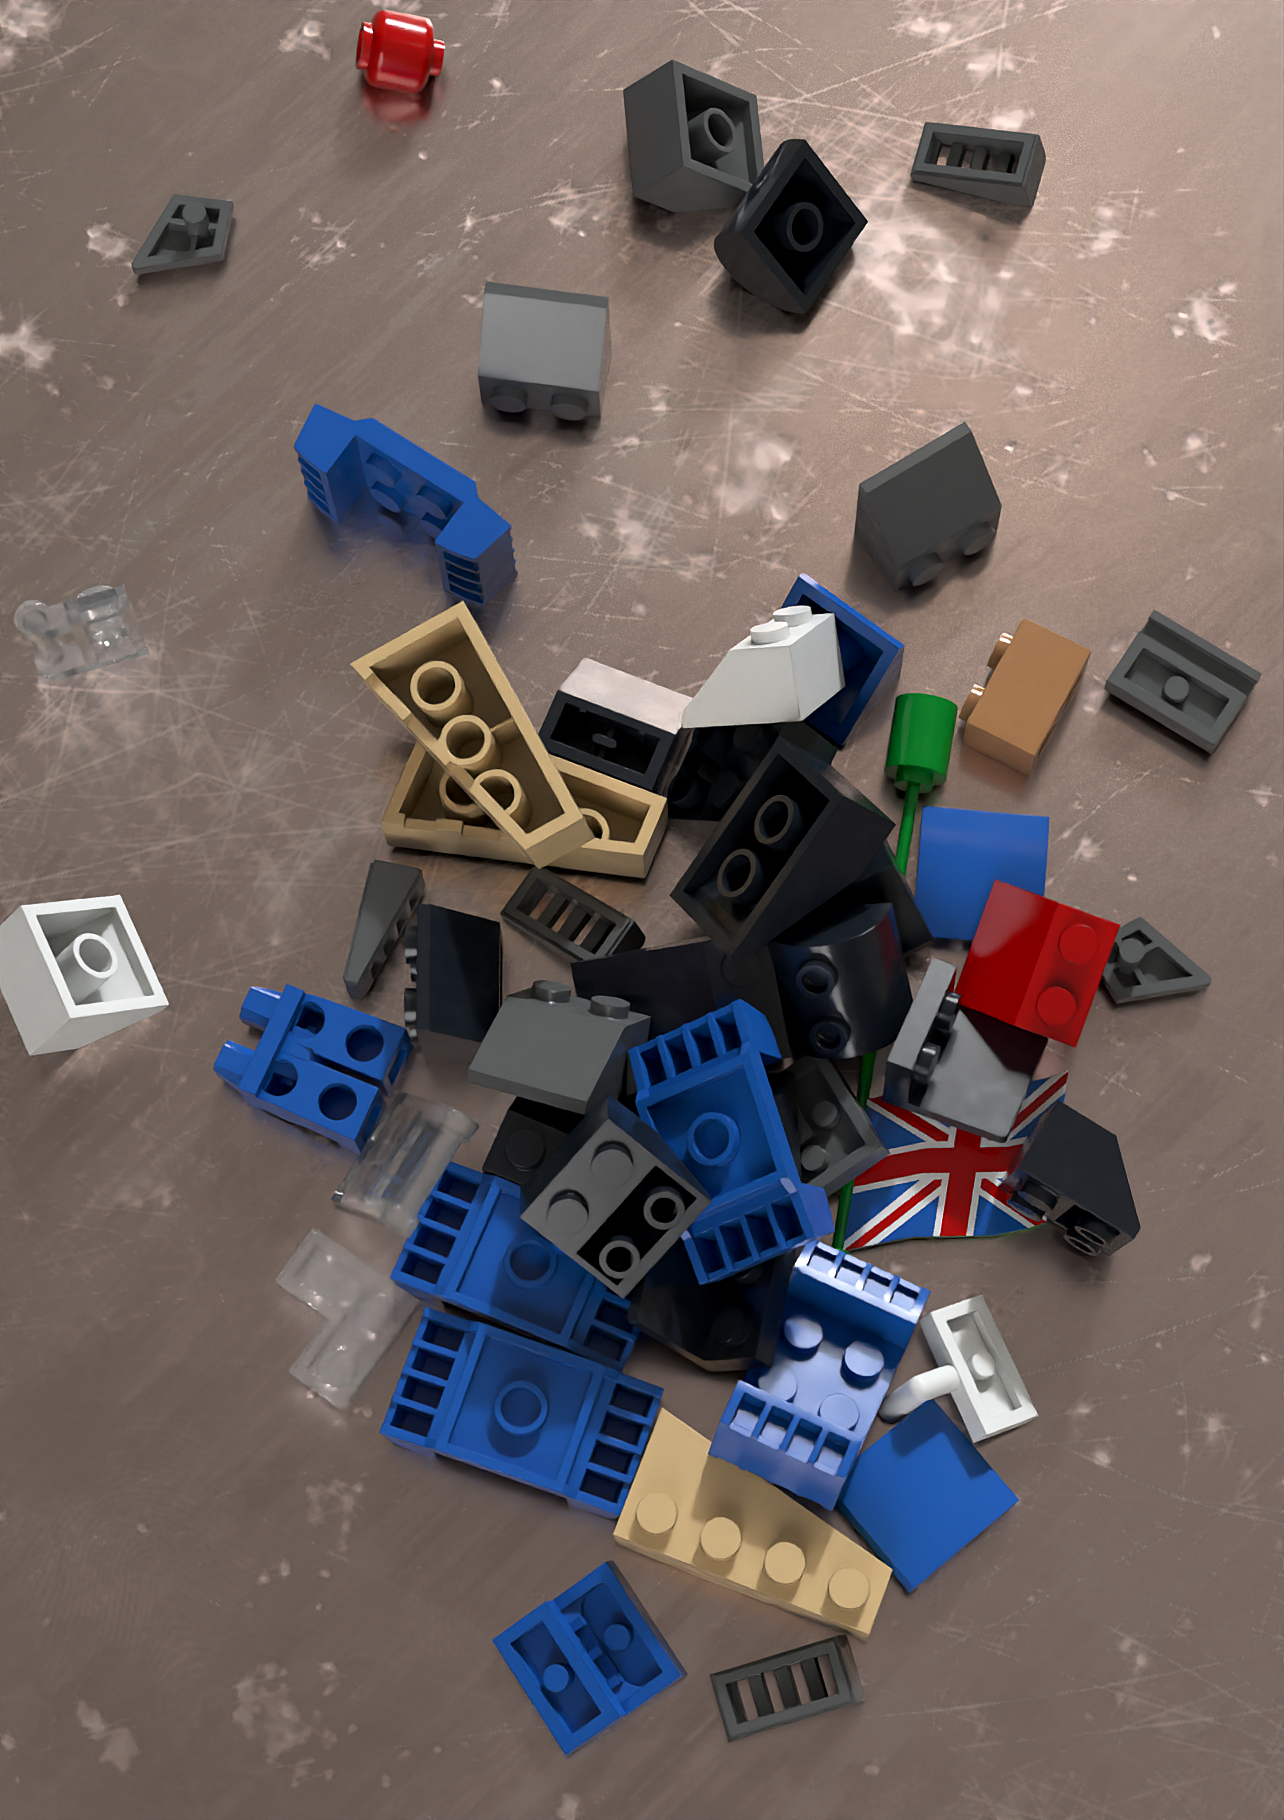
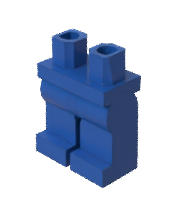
[213,984,414,1156]

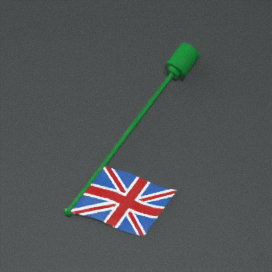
[832,693,1068,1255]

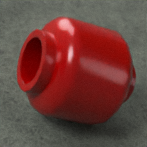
[355,10,445,94]

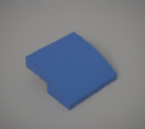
[915,805,1050,941]
[836,1399,1019,1593]
[492,1560,687,1755]

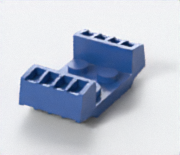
[294,403,518,607]
[628,999,835,1285]
[389,1158,640,1373]
[708,1239,931,1511]
[379,1307,664,1520]

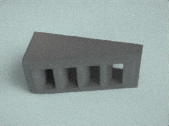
[910,122,1046,207]
[343,859,425,1000]
[500,865,646,963]
[710,1635,865,1741]

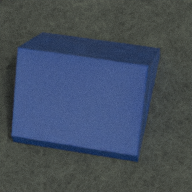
[780,573,905,746]

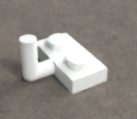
[879,1295,1038,1443]

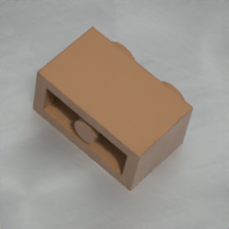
[959,617,1091,776]

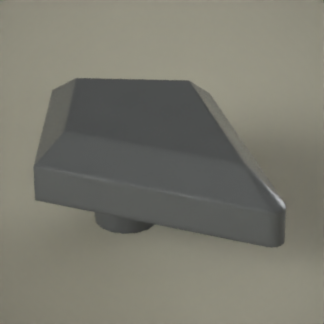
[131,194,234,275]
[1101,916,1212,1004]

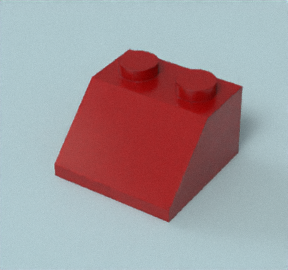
[954,879,1121,1048]

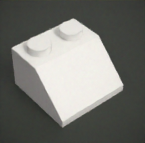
[681,606,845,728]
[0,895,169,1056]

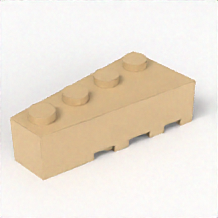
[350,601,595,869]
[381,741,668,879]
[613,1408,893,1642]

